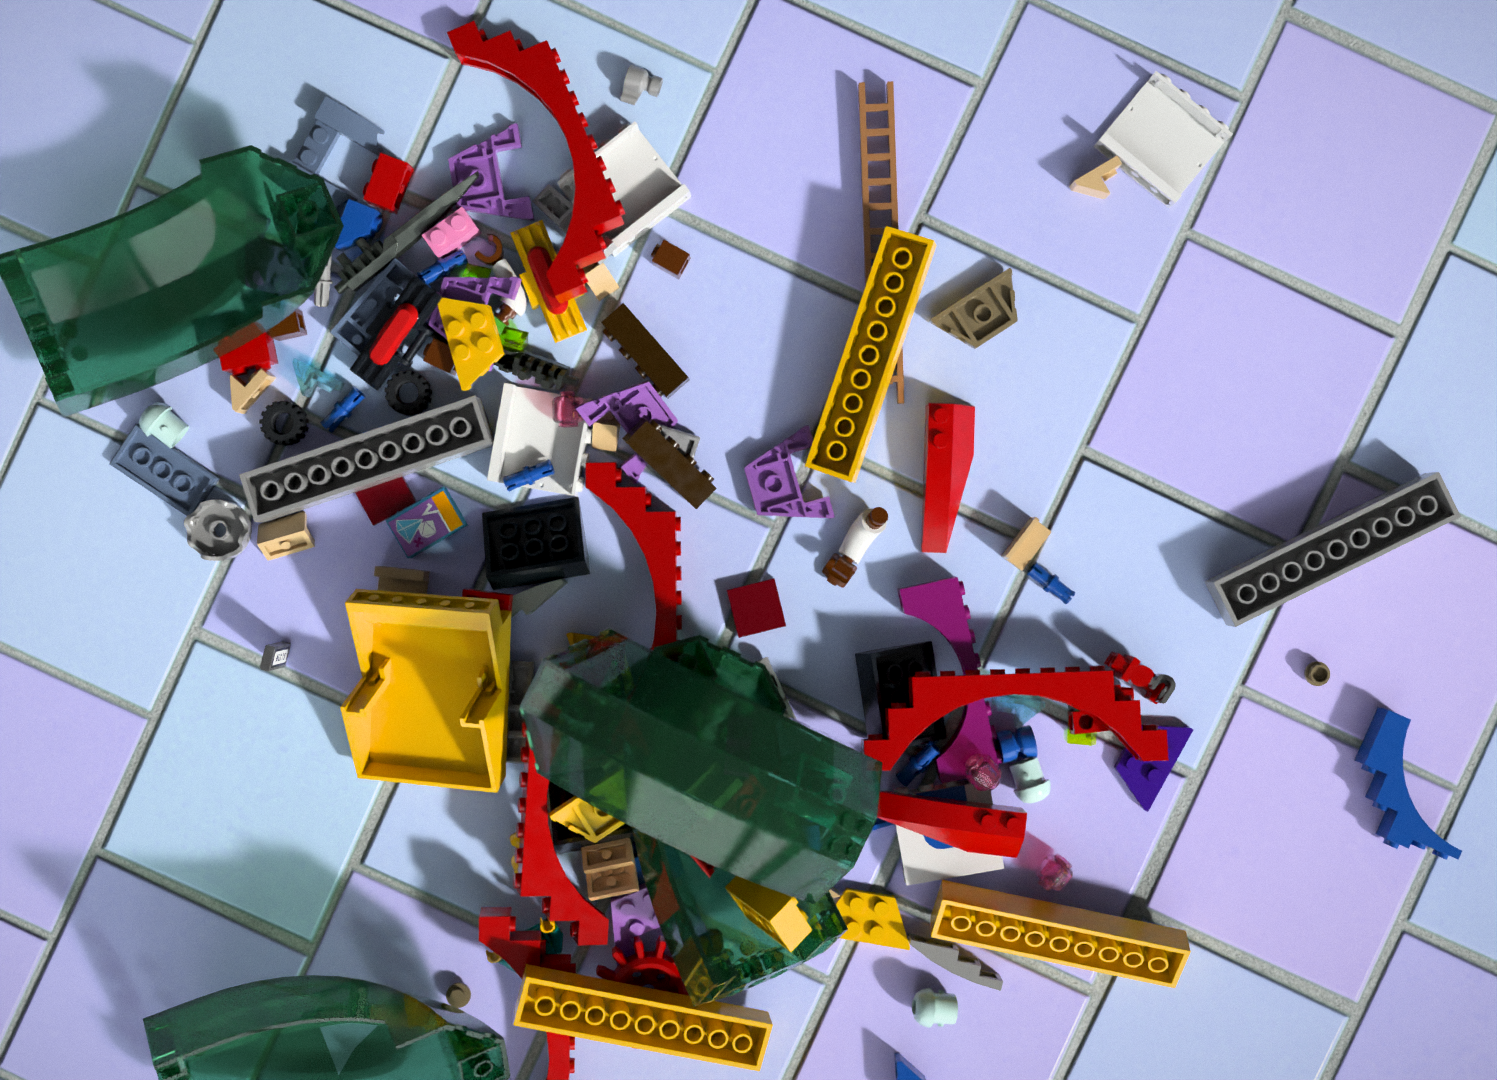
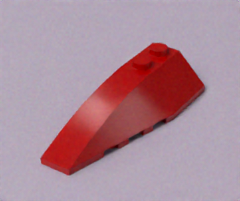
[921,403,975,553]
[873,790,1027,858]

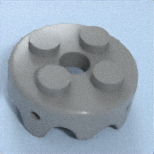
[184,499,252,561]

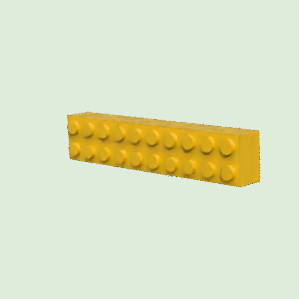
[805,226,937,483]
[930,880,1191,988]
[513,964,773,1071]

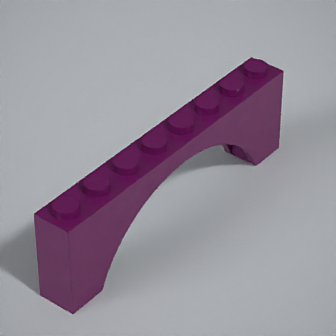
[897,576,1002,784]

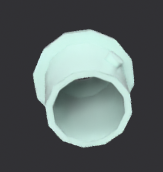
[139,402,190,448]
[1009,757,1051,803]
[912,988,958,1028]

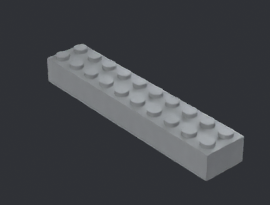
[239,396,494,523]
[1204,472,1461,627]

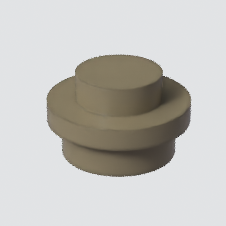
[1304,661,1330,686]
[446,982,471,1008]

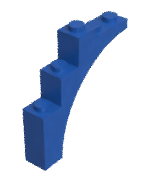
[1354,707,1462,860]

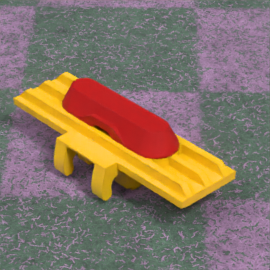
[510,220,587,343]

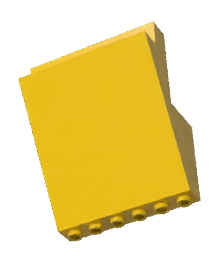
[340,589,511,793]

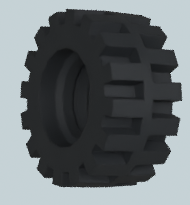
[384,370,432,416]
[259,401,309,446]

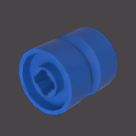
[996,725,1038,764]

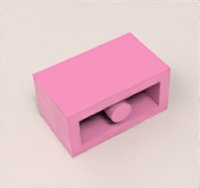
[422,207,482,259]

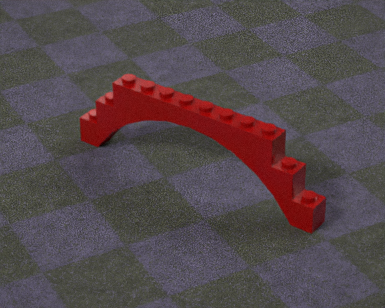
[447,21,626,304]
[585,462,683,760]
[513,642,626,946]
[861,666,1169,771]
[479,907,576,1080]

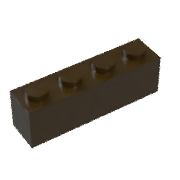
[601,303,690,399]
[622,417,717,509]

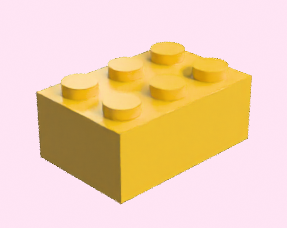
[725,866,812,952]

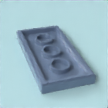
[109,423,220,516]

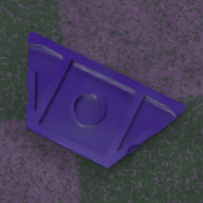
[1114,724,1194,812]

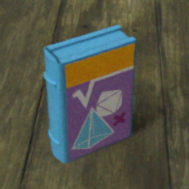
[386,486,468,559]

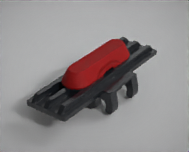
[350,275,443,391]

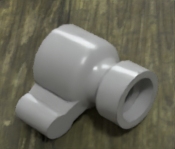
[620,64,663,106]

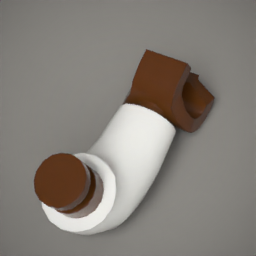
[475,234,527,326]
[822,507,888,588]

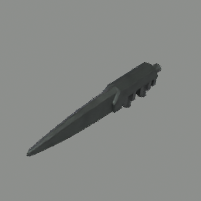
[334,171,479,294]
[415,328,579,391]

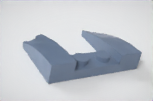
[278,96,385,216]
[330,258,432,367]

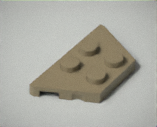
[929,268,1018,349]

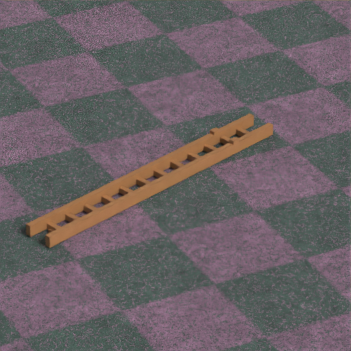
[858,81,904,404]

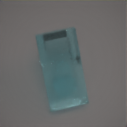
[292,358,345,398]
[991,696,1046,729]

